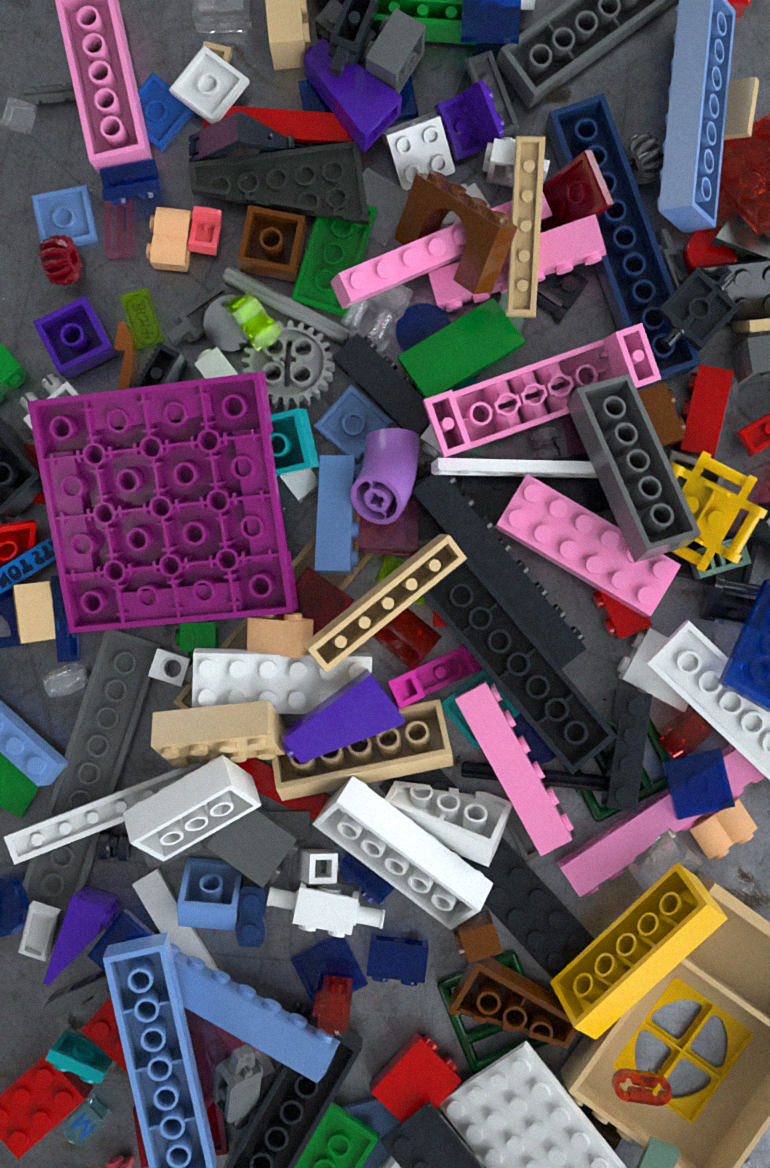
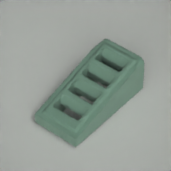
[690,538,751,579]

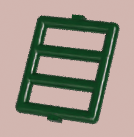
[575,717,681,822]
[437,951,549,1074]

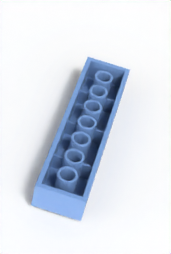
[657,0,736,233]
[103,932,217,1168]

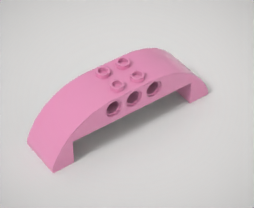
[423,323,661,458]

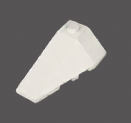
[385,781,513,867]

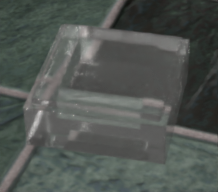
[0,97,38,135]

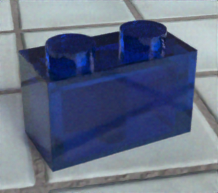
[366,934,429,986]

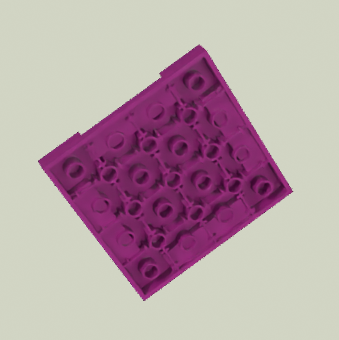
[27,371,298,633]

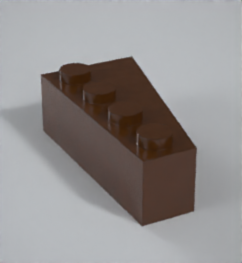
[448,957,578,1048]

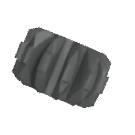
[623,132,664,185]

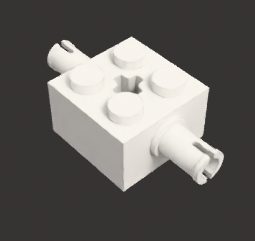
[267,881,386,937]

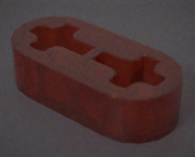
[612,1068,672,1106]

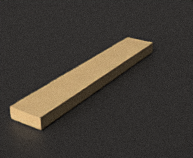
[506,136,545,318]

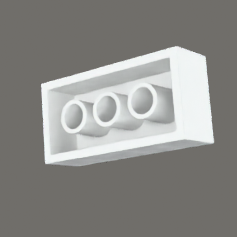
[123,755,261,862]

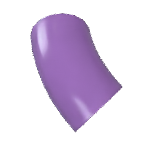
[350,428,420,524]

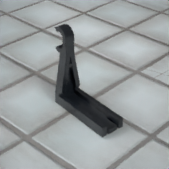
[189,111,313,162]

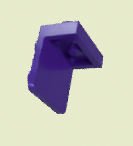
[434,80,505,162]

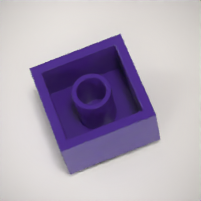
[33,296,118,380]

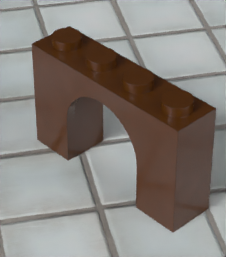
[394,170,518,294]

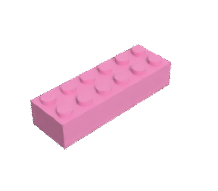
[55,0,153,174]
[494,474,681,617]

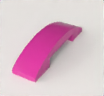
[386,646,482,709]

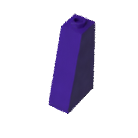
[304,38,402,152]
[281,668,406,763]

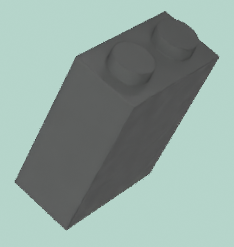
[206,807,300,888]

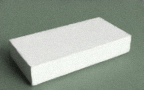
[18,900,61,962]

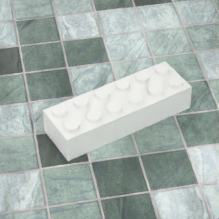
[192,648,372,714]
[312,776,493,930]

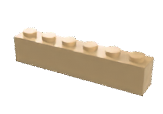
[303,534,467,673]

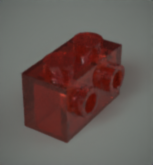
[372,608,442,671]
[313,975,353,1035]

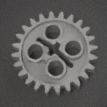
[242,320,335,410]

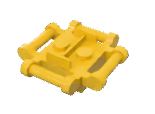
[670,451,768,573]

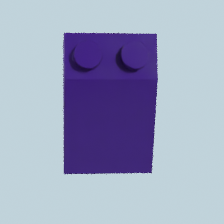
[43,885,120,985]

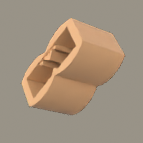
[146,207,192,272]
[688,797,758,860]

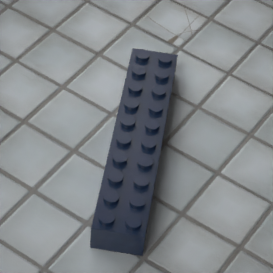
[545,93,700,389]

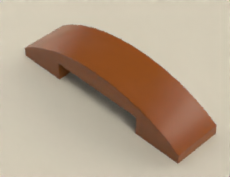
[114,321,138,390]

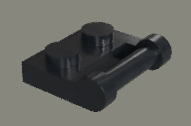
[536,270,589,323]
[700,574,770,630]

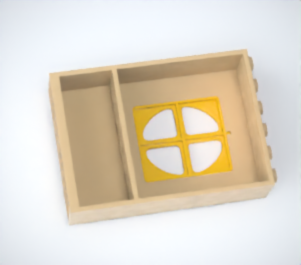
[560,872,770,1168]

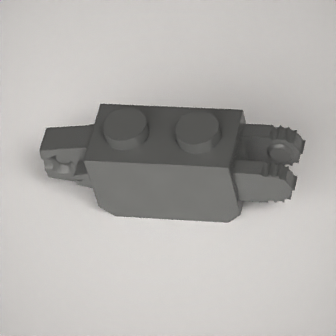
[212,1043,263,1130]

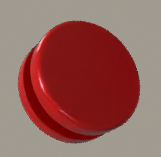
[682,225,739,275]

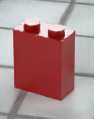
[369,1032,462,1122]

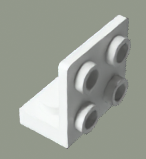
[382,112,455,191]

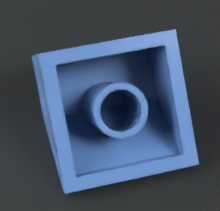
[177,857,243,931]

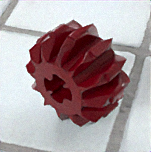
[39,235,82,286]

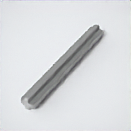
[222,266,350,345]

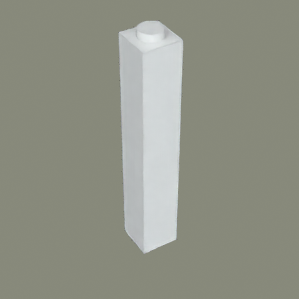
[194,347,319,503]

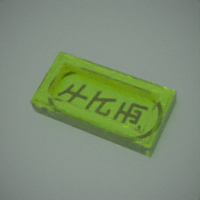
[120,287,165,351]

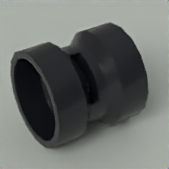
[98,830,133,862]

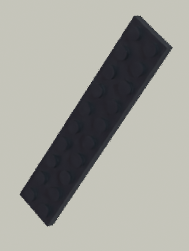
[379,768,595,979]

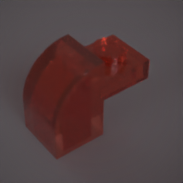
[657,704,715,761]

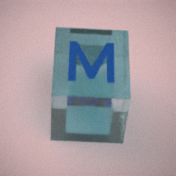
[61,1092,113,1149]

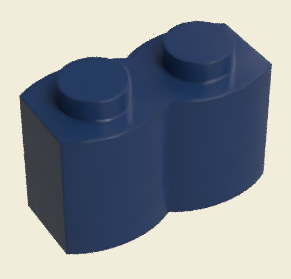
[236,880,270,948]

